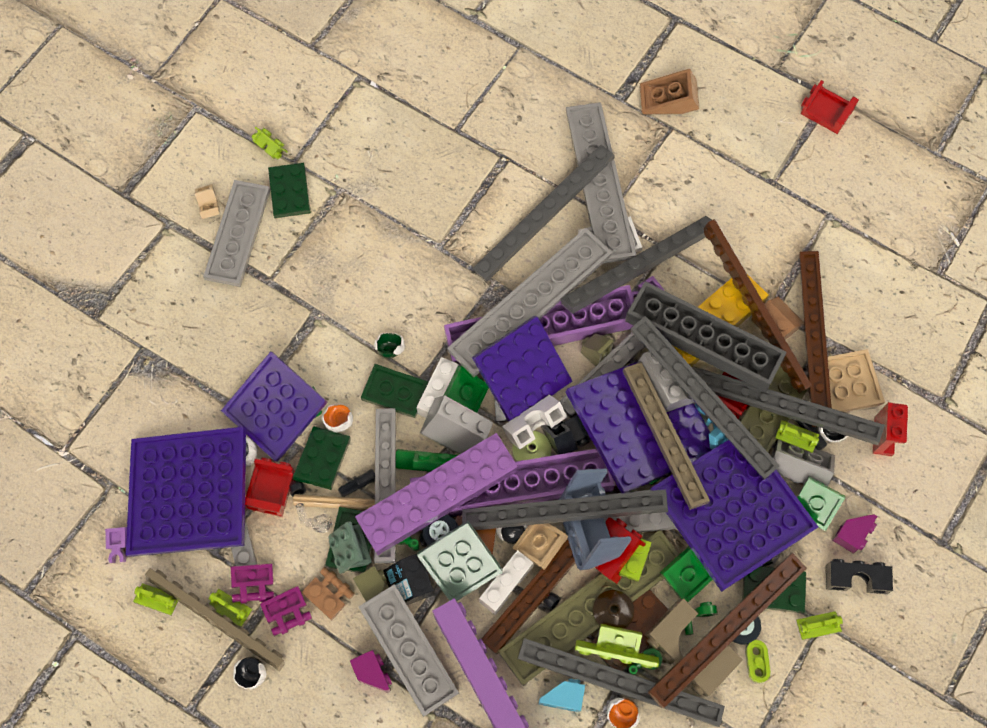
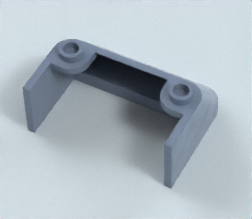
[559,469,631,570]

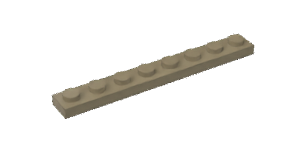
[623,362,710,510]
[145,568,285,672]

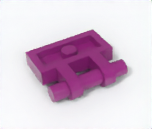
[231,564,274,604]
[260,586,312,636]

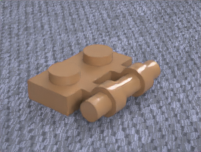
[301,567,355,621]

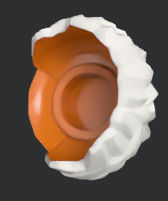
[322,405,353,433]
[607,698,640,728]

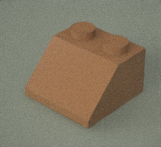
[751,297,804,340]

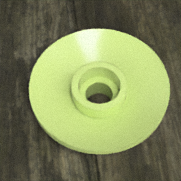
[512,431,551,461]

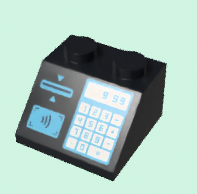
[383,554,434,605]

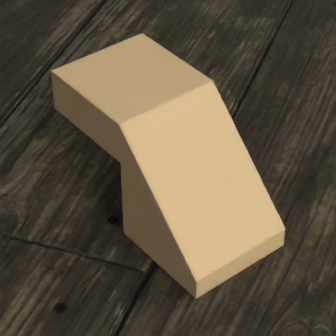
[195,184,220,219]

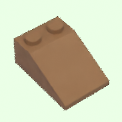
[640,68,699,114]

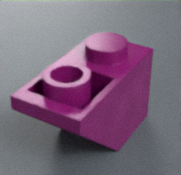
[832,514,878,554]
[350,650,392,693]

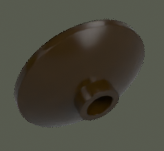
[593,590,634,629]

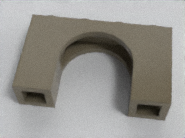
[645,598,743,696]

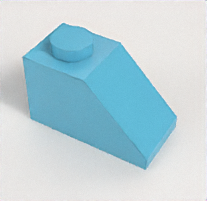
[538,679,585,713]

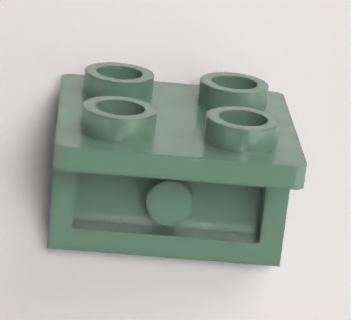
[328,521,372,574]

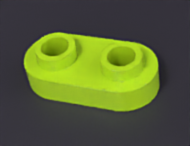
[745,640,771,683]

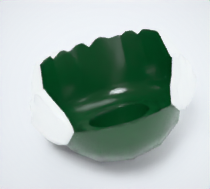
[374,332,405,358]

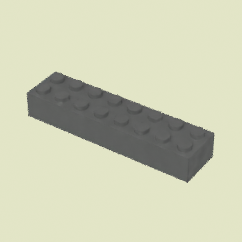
[625,281,787,392]

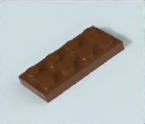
[590,589,669,671]

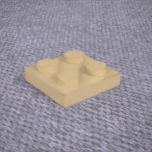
[513,523,568,570]

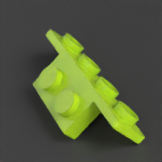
[575,624,659,669]

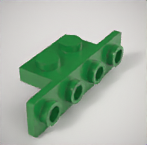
[396,449,458,472]

